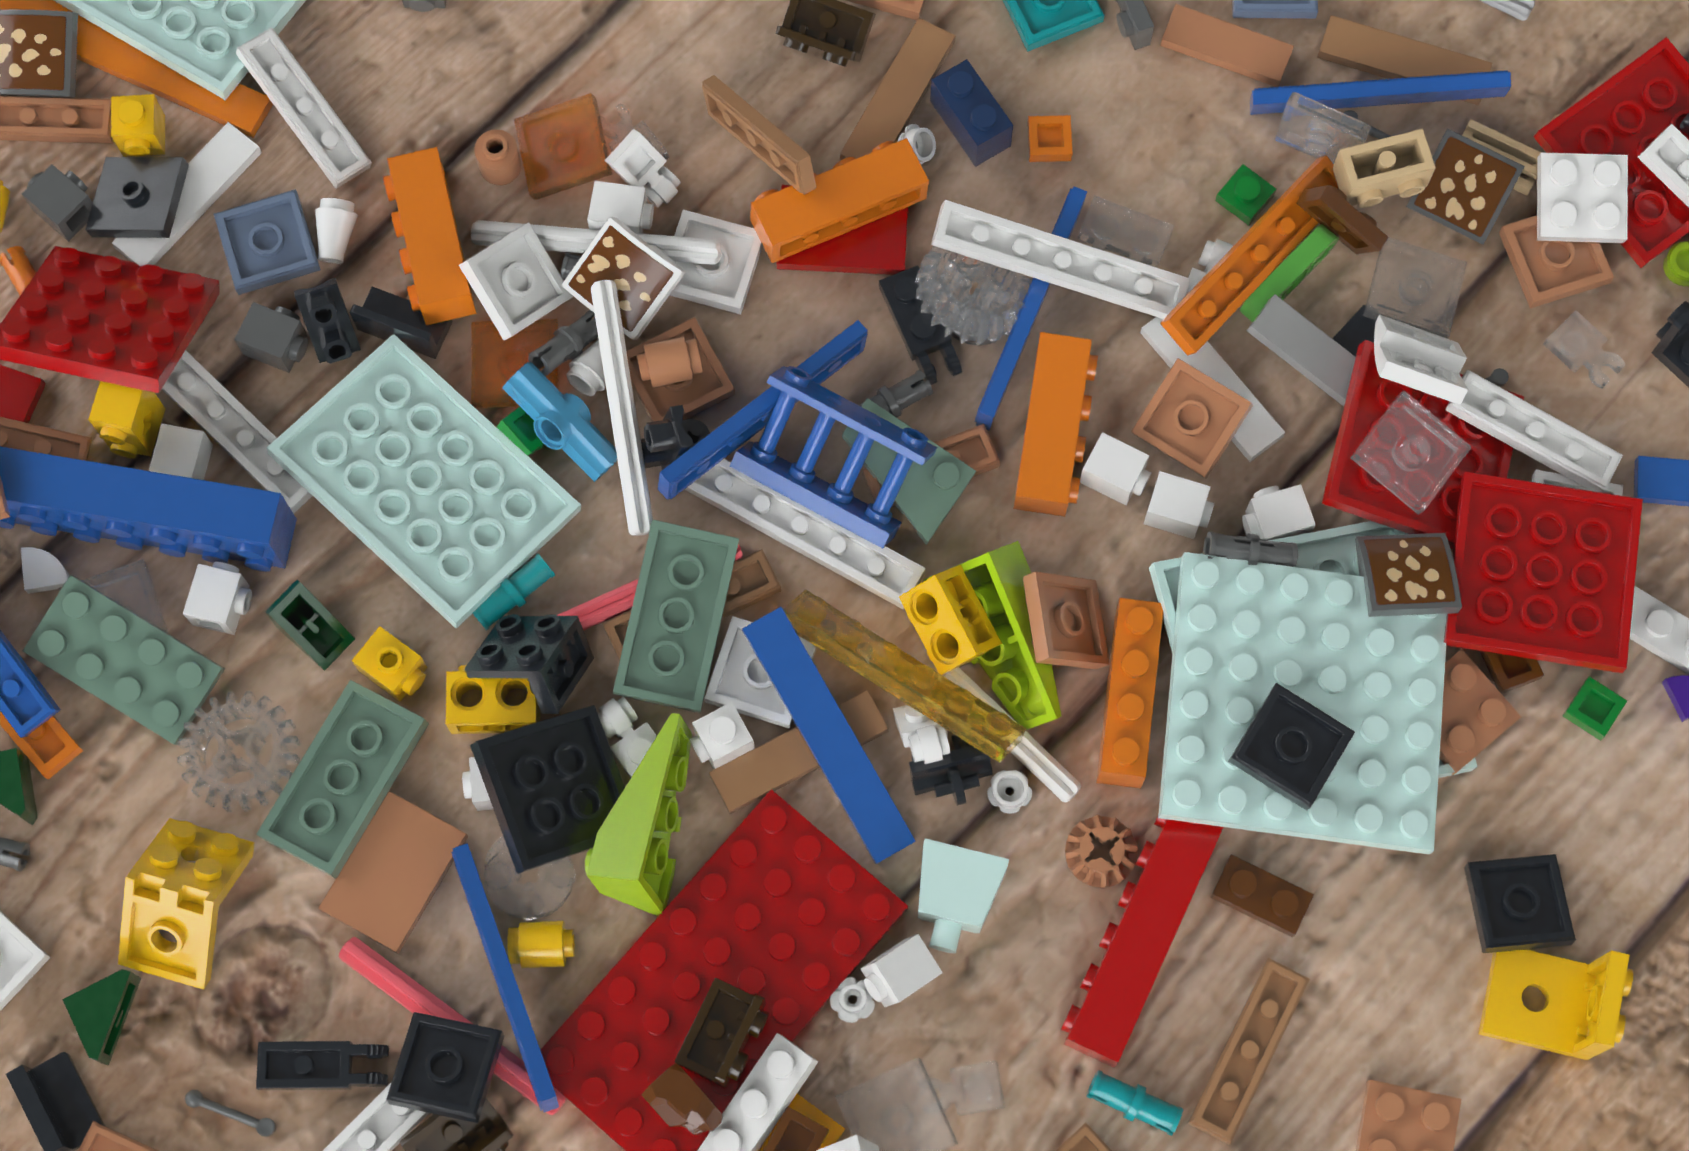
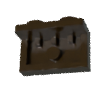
[775,0,876,67]
[674,978,769,1088]
[399,1098,514,1151]

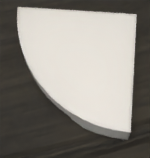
[21,547,69,594]

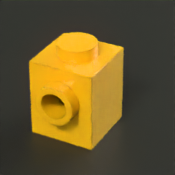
[111,94,165,157]
[351,626,428,702]

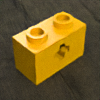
[88,381,166,458]

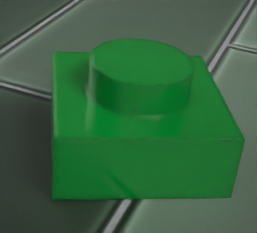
[1215,164,1277,226]
[497,407,545,457]
[1562,676,1627,741]

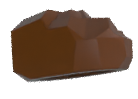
[641,1063,723,1135]

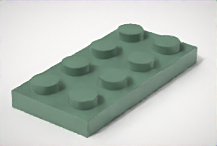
[613,519,739,713]
[22,575,225,745]
[256,680,429,879]

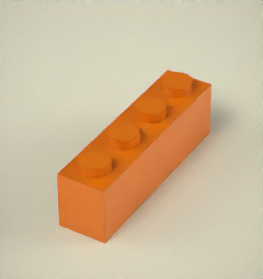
[750,138,929,263]
[383,147,477,326]
[1013,332,1098,517]
[1096,598,1163,789]

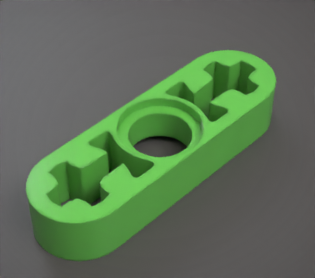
[1240,224,1339,322]

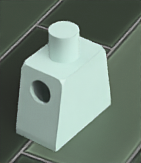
[918,838,1009,953]

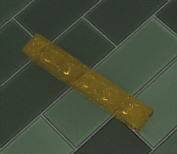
[783,590,1026,763]

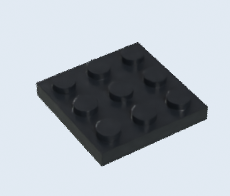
[470,705,625,874]

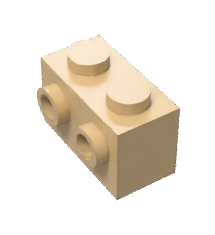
[1333,129,1436,208]

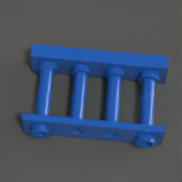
[730,366,938,549]

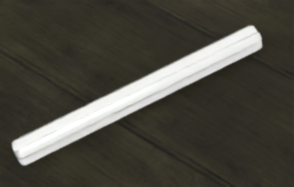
[471,220,721,265]
[591,280,653,536]

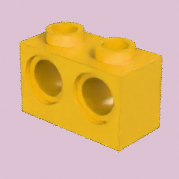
[899,565,1002,676]
[445,665,541,734]

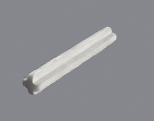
[941,667,1081,803]

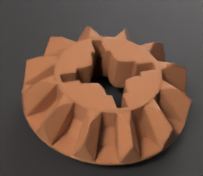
[1065,814,1138,888]

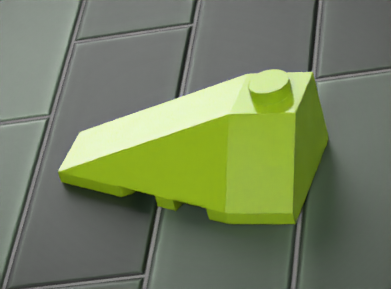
[923,541,1062,730]
[585,713,692,916]

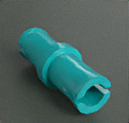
[472,554,555,631]
[1086,1070,1183,1136]

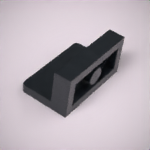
[349,286,453,359]
[6,1052,105,1151]

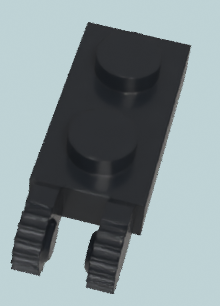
[879,265,962,385]
[256,1041,389,1090]

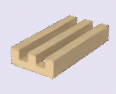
[1462,119,1542,196]

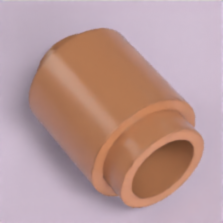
[474,129,522,186]
[636,336,703,388]

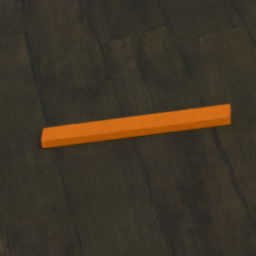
[0,0,273,138]

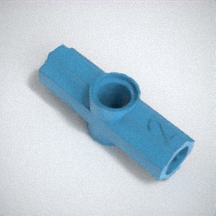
[502,361,618,482]

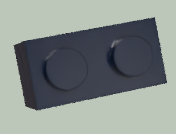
[930,59,1013,167]

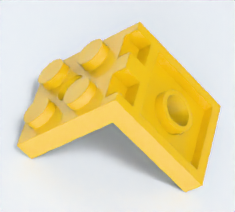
[118,818,255,990]
[1478,949,1633,1060]

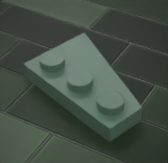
[842,398,976,545]

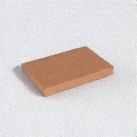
[318,791,468,954]

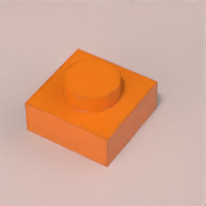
[1027,115,1073,162]

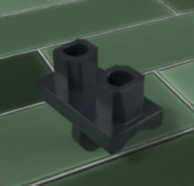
[294,278,361,363]
[640,405,710,470]
[909,728,993,806]

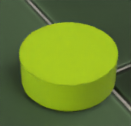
[1663,241,1689,286]

